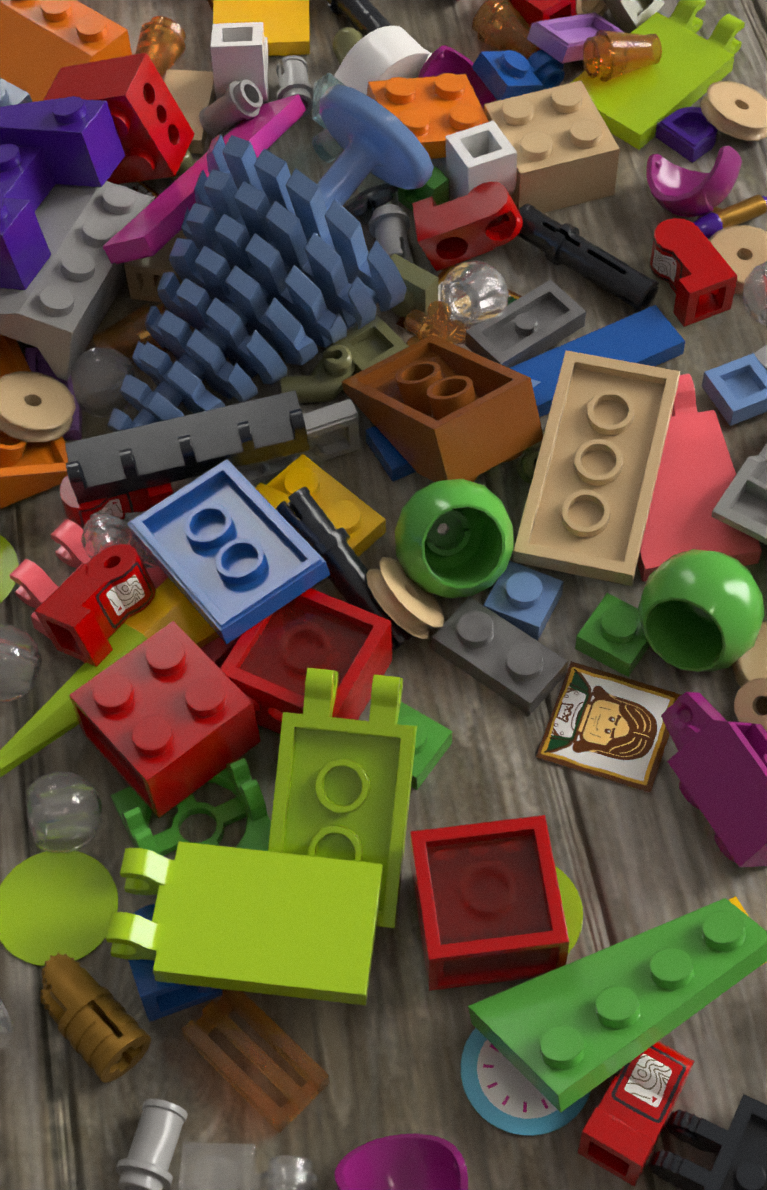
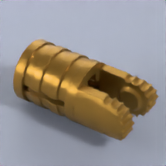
[40,953,151,1083]

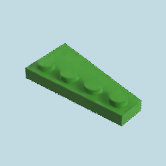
[468,898,767,1113]

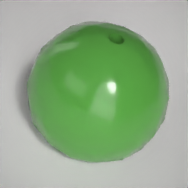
[395,479,514,598]
[638,549,765,672]

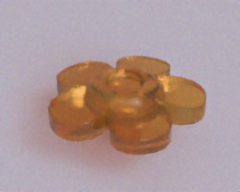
[404,301,467,346]

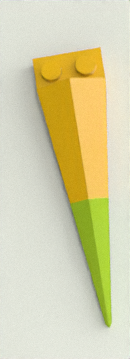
[0,454,386,778]

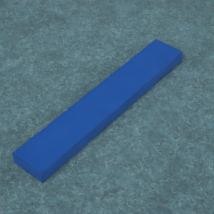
[365,305,685,482]

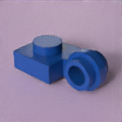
[472,50,565,101]

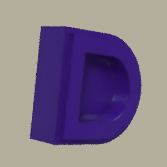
[655,107,718,163]

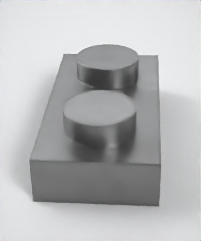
[465,279,586,368]
[432,596,568,716]

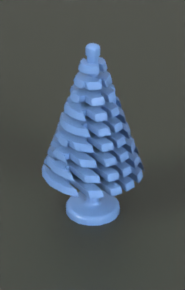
[107,84,434,432]

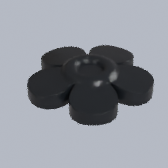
[343,183,399,217]

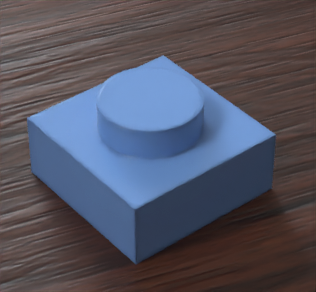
[702,353,767,426]
[483,560,563,640]

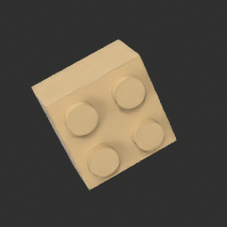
[484,81,620,213]

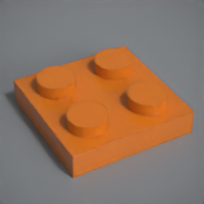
[367,73,489,159]

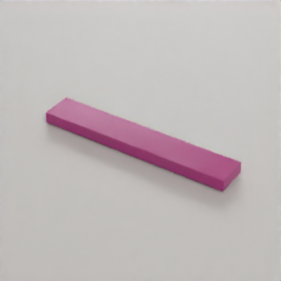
[102,94,306,264]

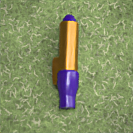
[693,194,767,239]

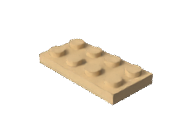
[513,350,680,586]

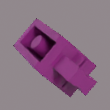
[661,692,767,867]

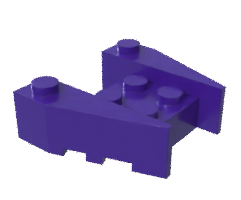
[0,96,125,290]

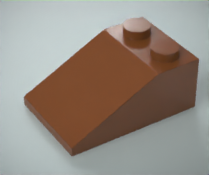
[341,335,543,482]

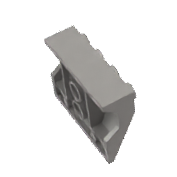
[0,181,153,380]

